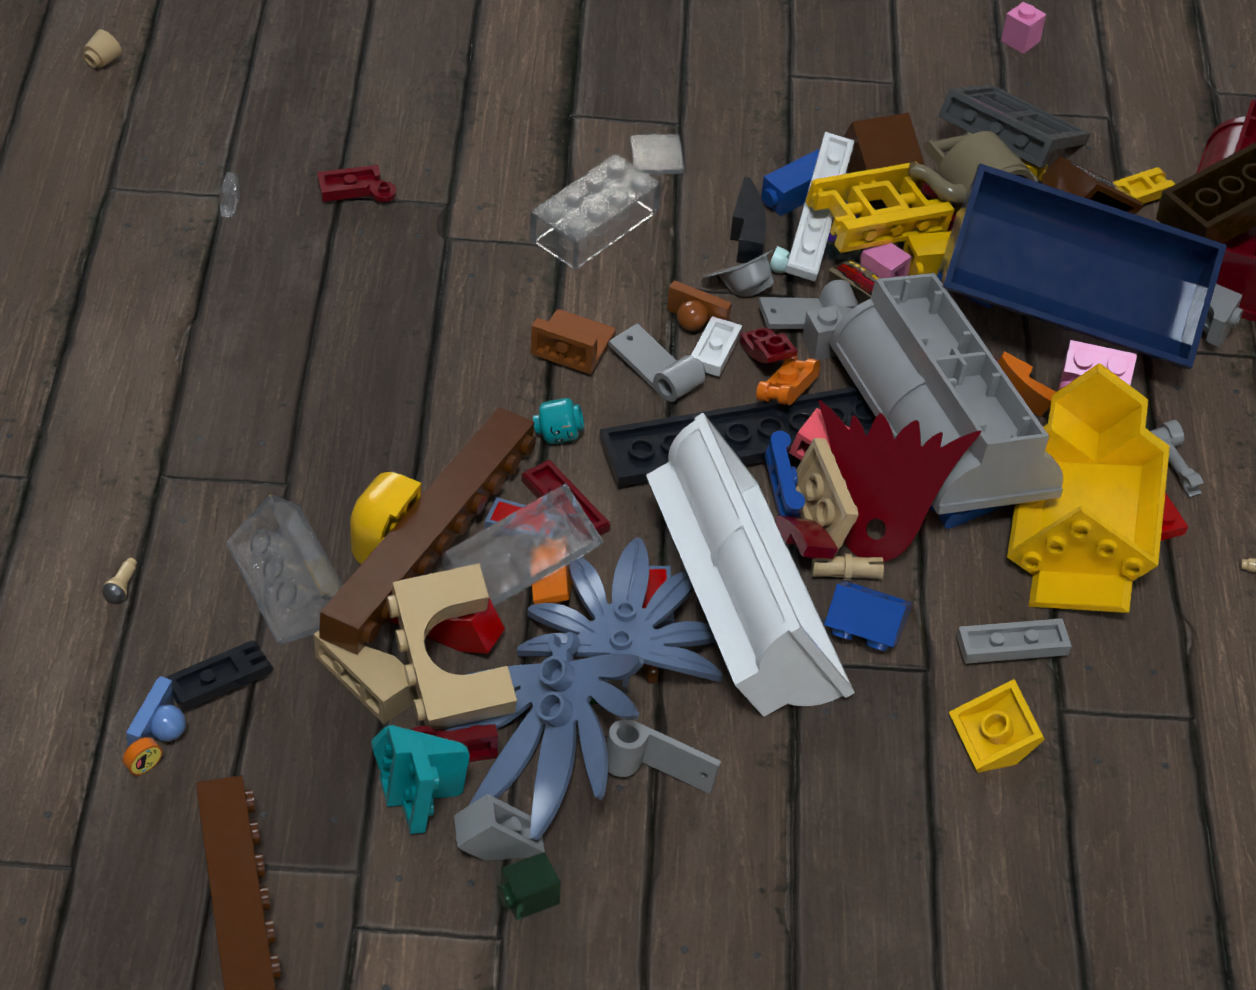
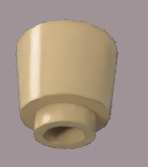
[82,29,122,68]

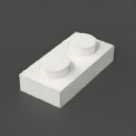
[691,316,742,376]

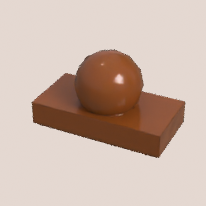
[667,280,732,332]

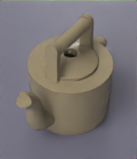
[908,131,1039,211]

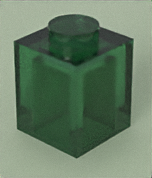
[497,852,561,920]

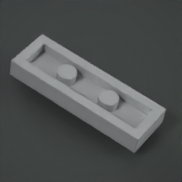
[956,618,1072,664]

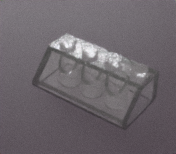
[441,484,604,607]
[225,494,343,645]

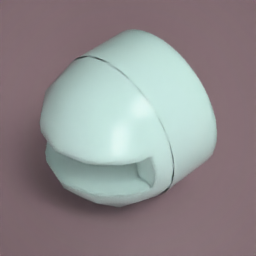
[769,246,790,274]

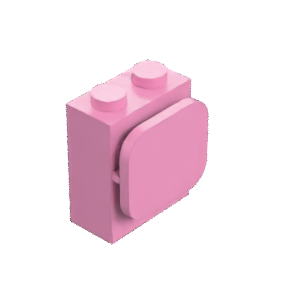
[1057,340,1137,391]

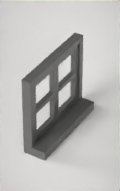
[938,84,1091,168]

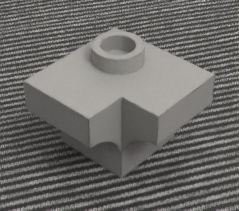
[1203,284,1243,348]

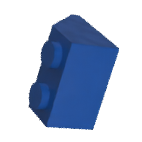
[824,581,913,651]

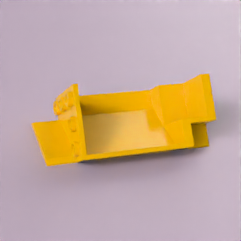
[1007,363,1170,613]

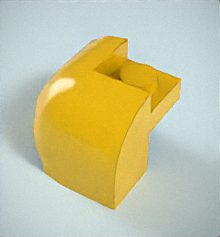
[350,472,421,564]

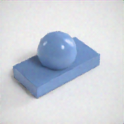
[126,676,186,747]

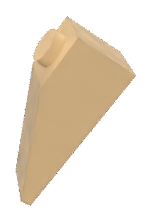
[314,631,418,724]

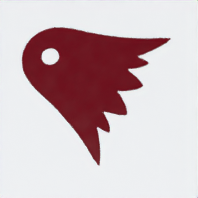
[819,400,982,562]

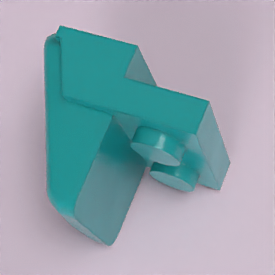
[371,725,470,834]

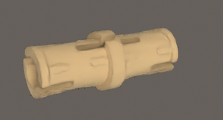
[811,553,884,581]

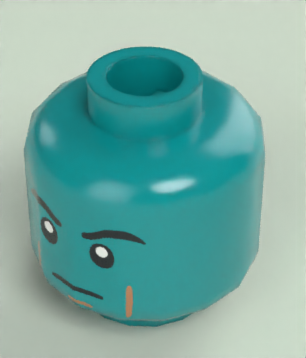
[533,398,585,445]

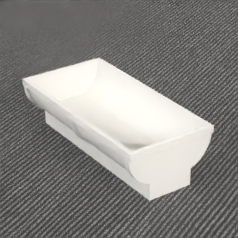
[646,413,855,717]

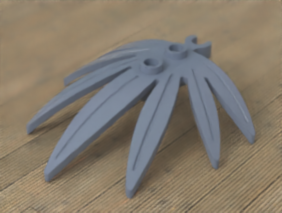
[517,538,722,687]
[446,632,644,840]

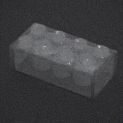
[530,154,661,270]

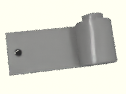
[758,280,859,329]
[608,323,705,402]
[606,719,721,794]

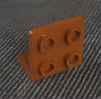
[531,309,616,374]

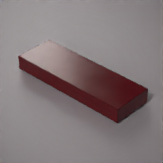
[521,459,610,545]

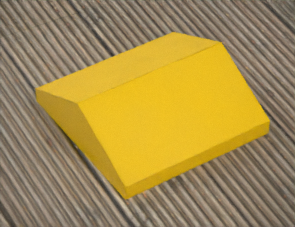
[949,679,1045,773]

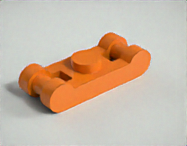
[756,356,820,406]

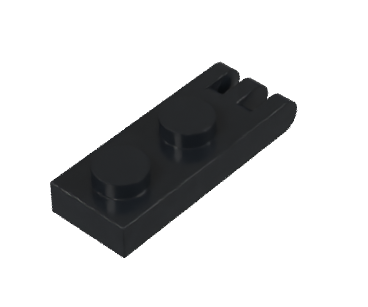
[165,640,273,712]

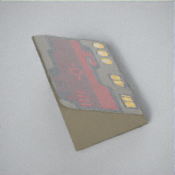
[828,259,881,303]

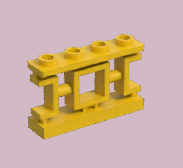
[805,162,955,253]

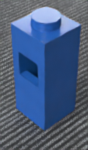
[761,149,820,216]

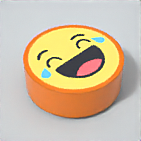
[122,737,162,775]

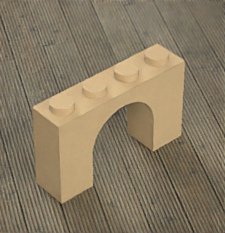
[387,563,517,731]

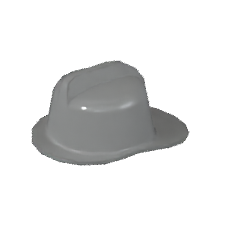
[701,250,774,297]

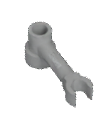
[1150,419,1204,497]

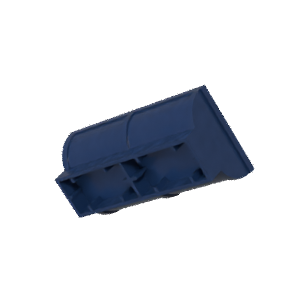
[939,163,1227,369]

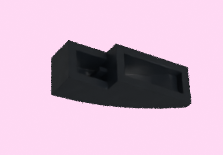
[730,177,766,264]

